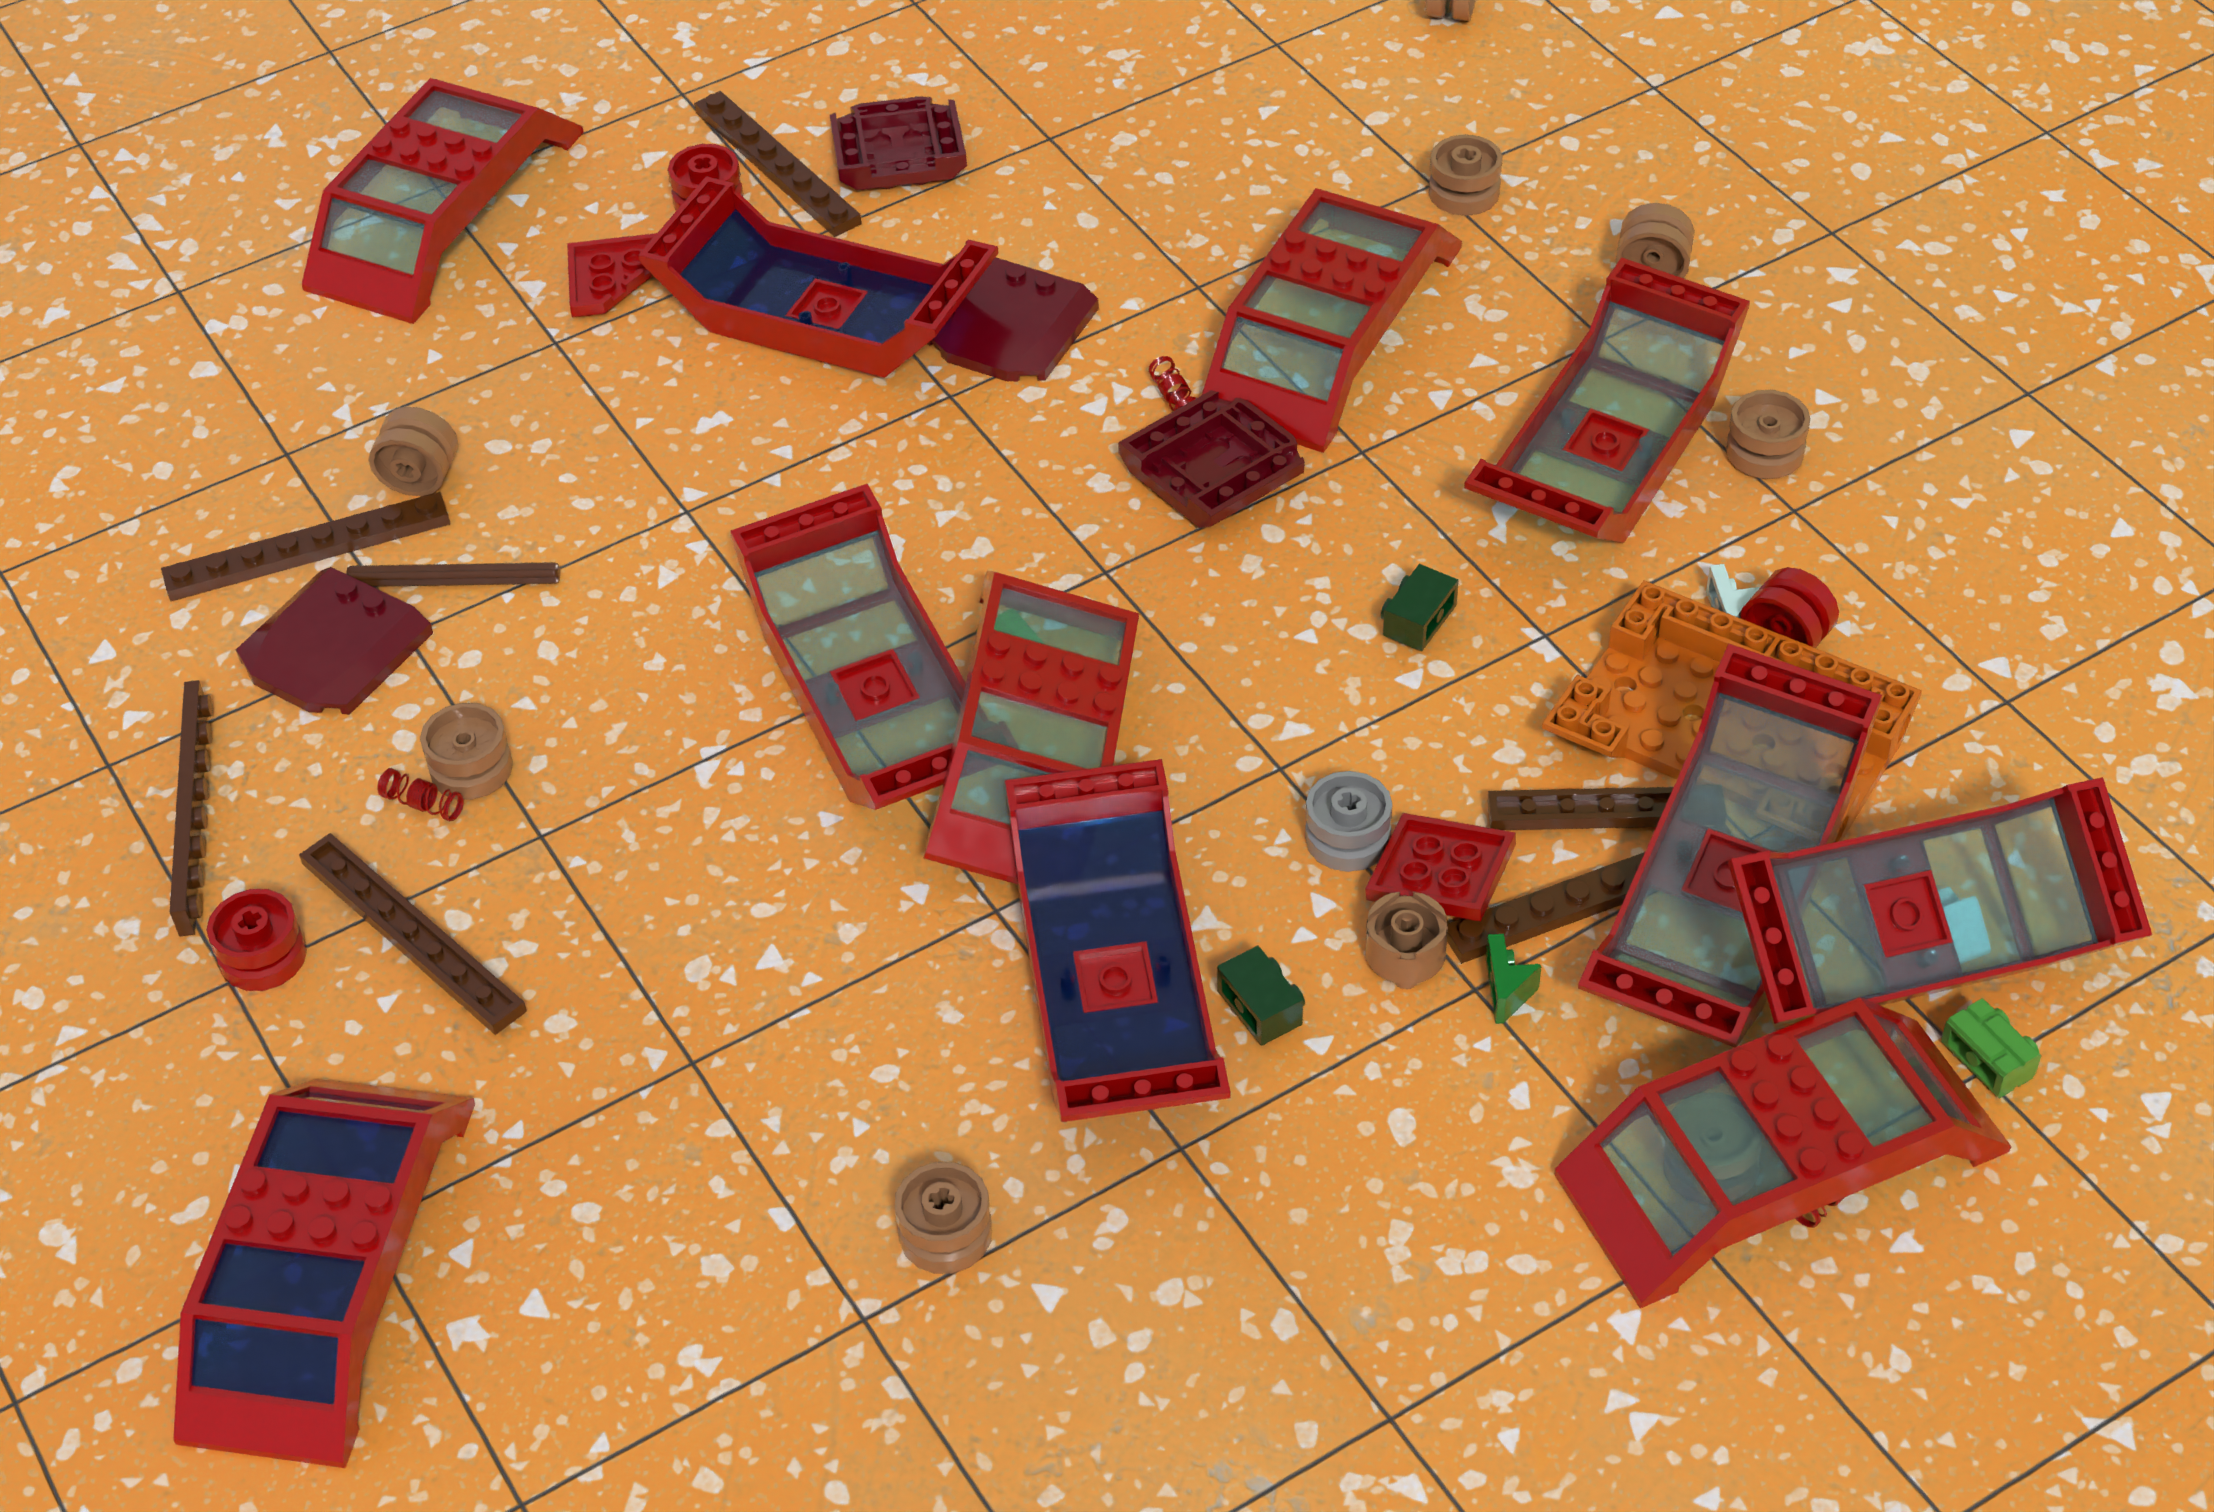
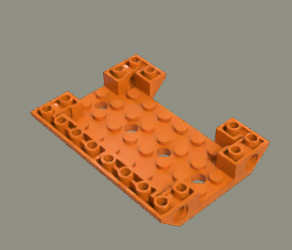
[1542,580,1922,844]

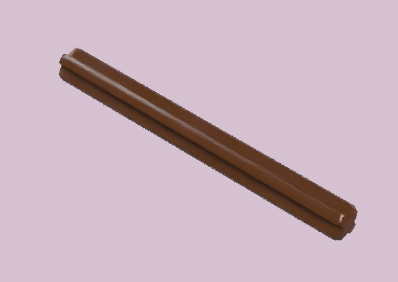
[346,562,560,587]

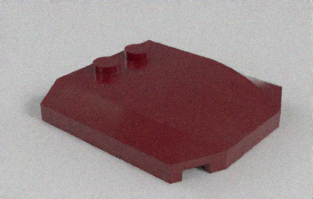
[830,96,967,190]
[927,257,1099,382]
[1119,390,1305,528]
[236,567,433,715]

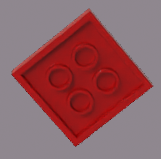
[1365,813,1516,922]

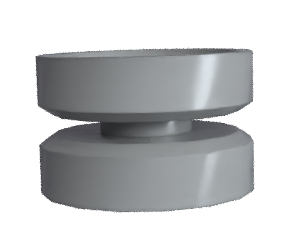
[1305,771,1393,872]

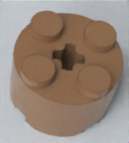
[1365,892,1448,989]

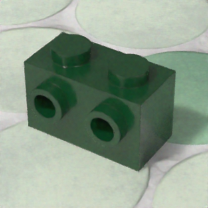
[1380,564,1459,651]
[1217,946,1305,1046]

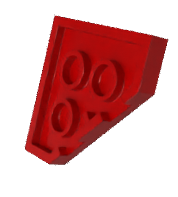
[567,233,657,317]

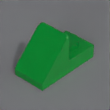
[1485,933,1541,1024]

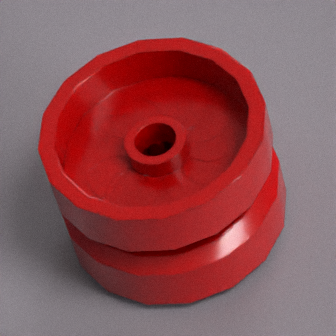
[668,144,744,211]
[1740,567,1839,648]
[206,889,307,991]

